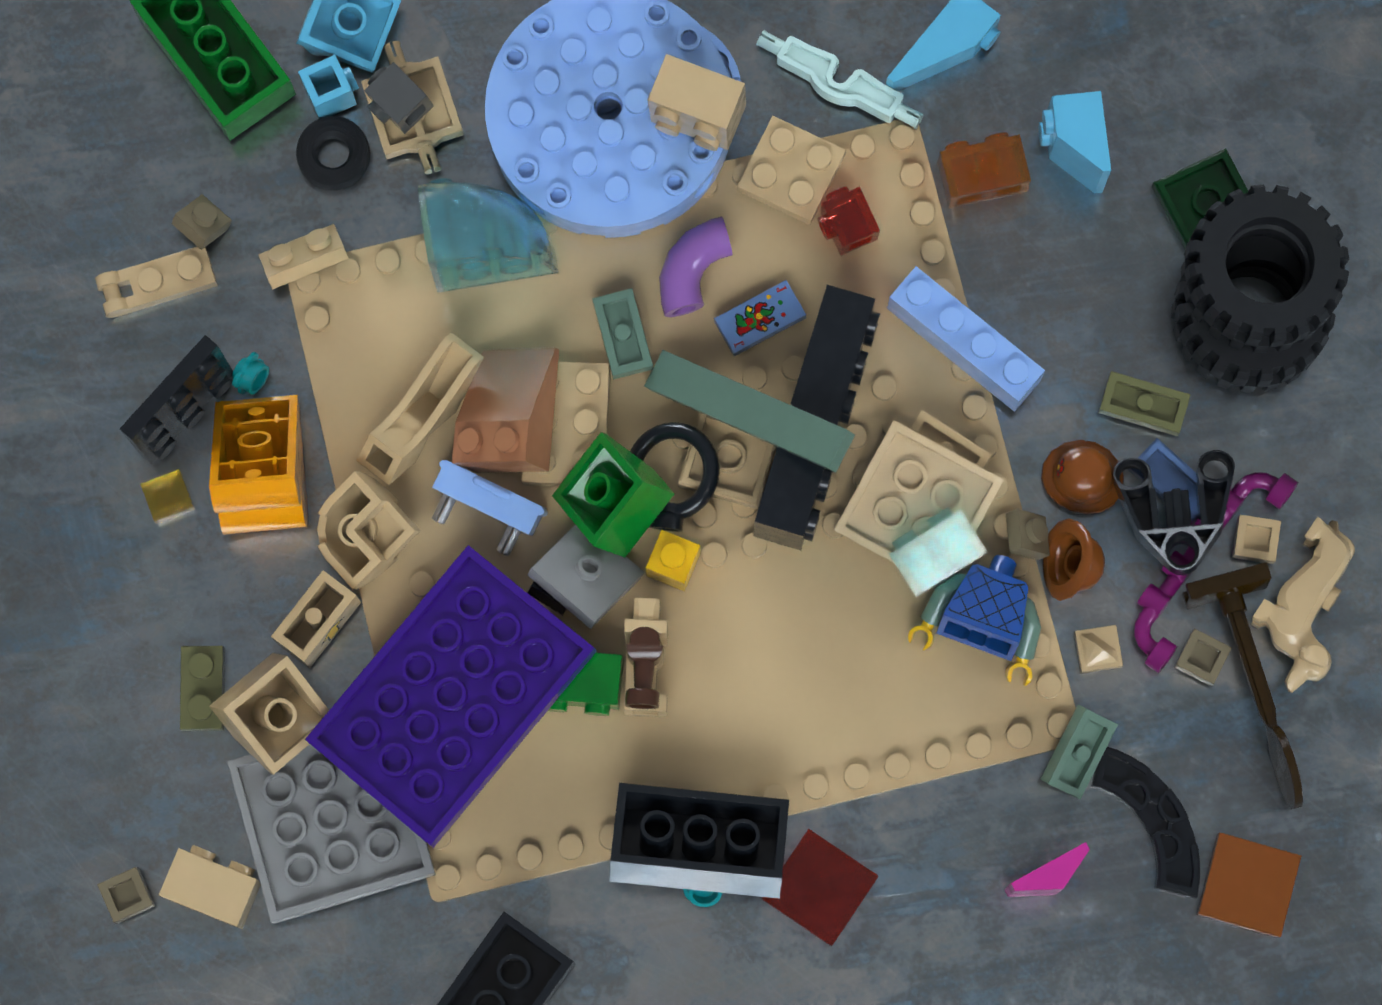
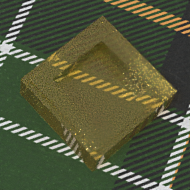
[140,469,195,524]

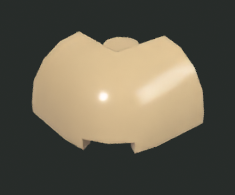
[317,471,421,590]

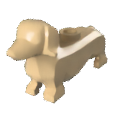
[1251,517,1355,693]

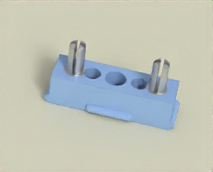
[432,460,548,556]

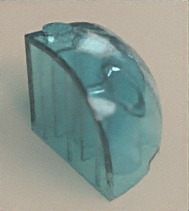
[418,178,559,293]

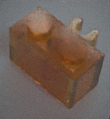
[937,132,1031,209]

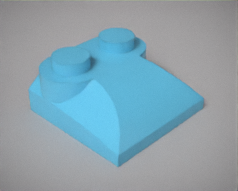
[296,0,401,73]

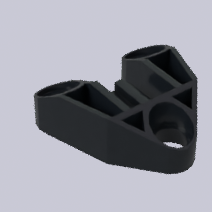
[1113,450,1235,576]

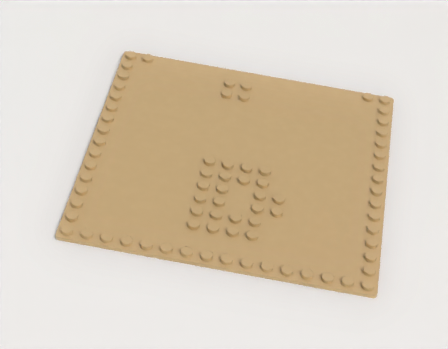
[288,120,1076,902]

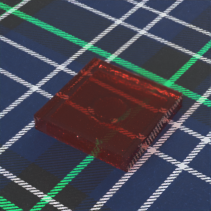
[761,829,879,947]

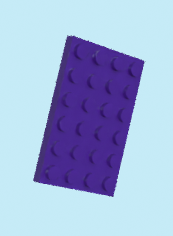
[305,545,597,848]

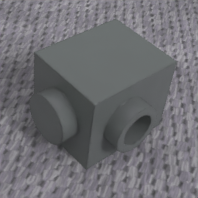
[364,62,434,134]

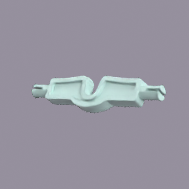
[756,30,924,129]

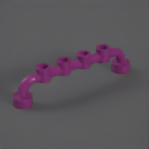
[1134,472,1299,674]

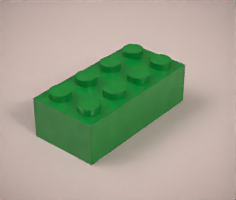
[130,0,296,141]

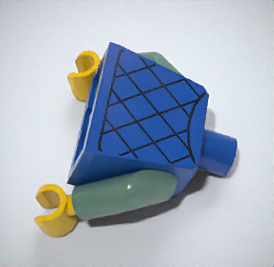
[908,555,1041,686]

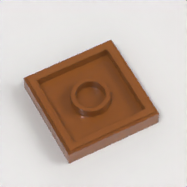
[1197,832,1302,938]

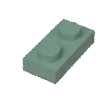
[592,288,653,380]
[1040,704,1118,800]

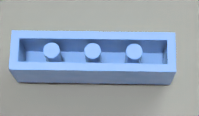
[887,266,1045,412]

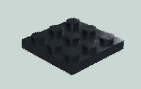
[120,335,233,464]

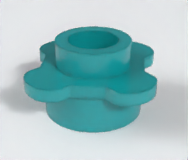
[232,352,270,395]

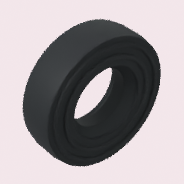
[296,116,370,190]

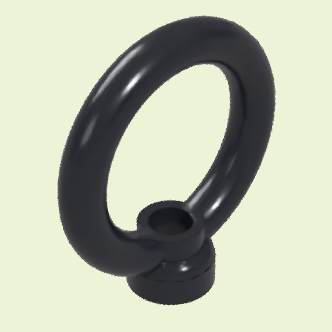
[630,422,720,532]

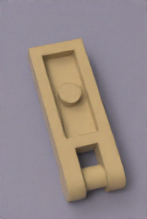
[95,247,218,318]

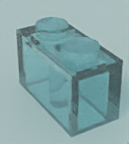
[889,507,988,597]

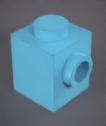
[298,55,359,119]

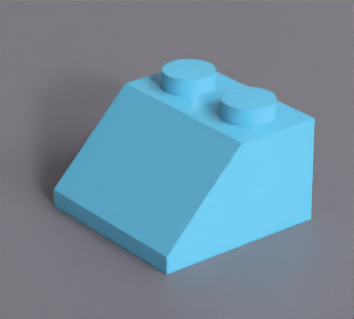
[1038,91,1111,194]

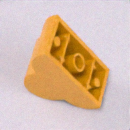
[209,394,308,535]

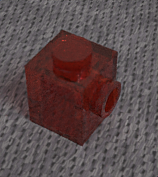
[817,186,880,256]

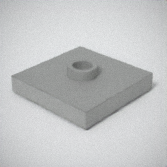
[527,525,644,629]

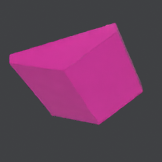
[1004,842,1090,897]

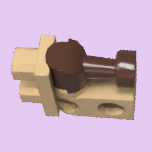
[624,598,668,717]

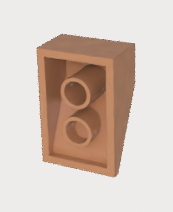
[452,348,559,473]

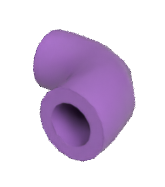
[659,216,733,317]

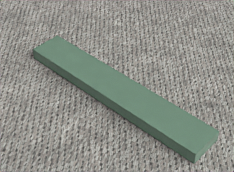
[644,350,855,473]

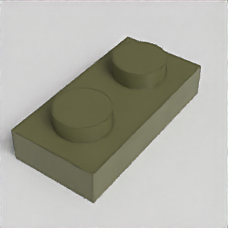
[1098,371,1191,437]
[180,646,225,731]

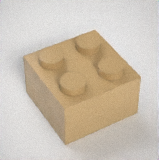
[648,54,746,151]

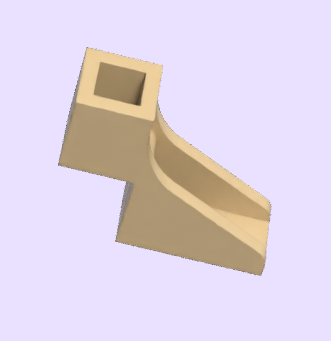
[356,332,484,485]

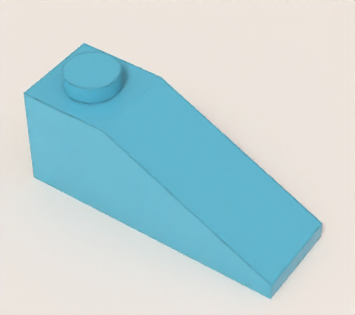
[886,0,1001,91]

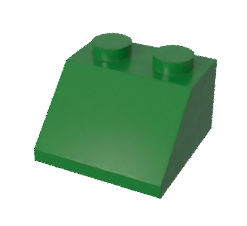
[552,432,675,558]

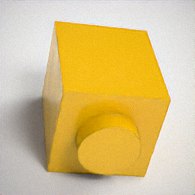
[645,530,701,592]

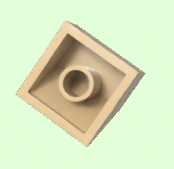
[209,653,329,775]

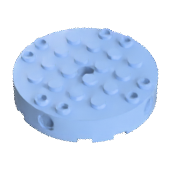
[485,0,728,238]

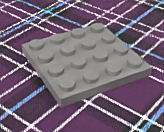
[227,744,436,924]

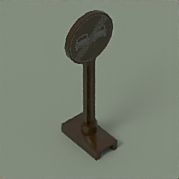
[1182,562,1303,809]

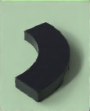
[1091,747,1200,899]

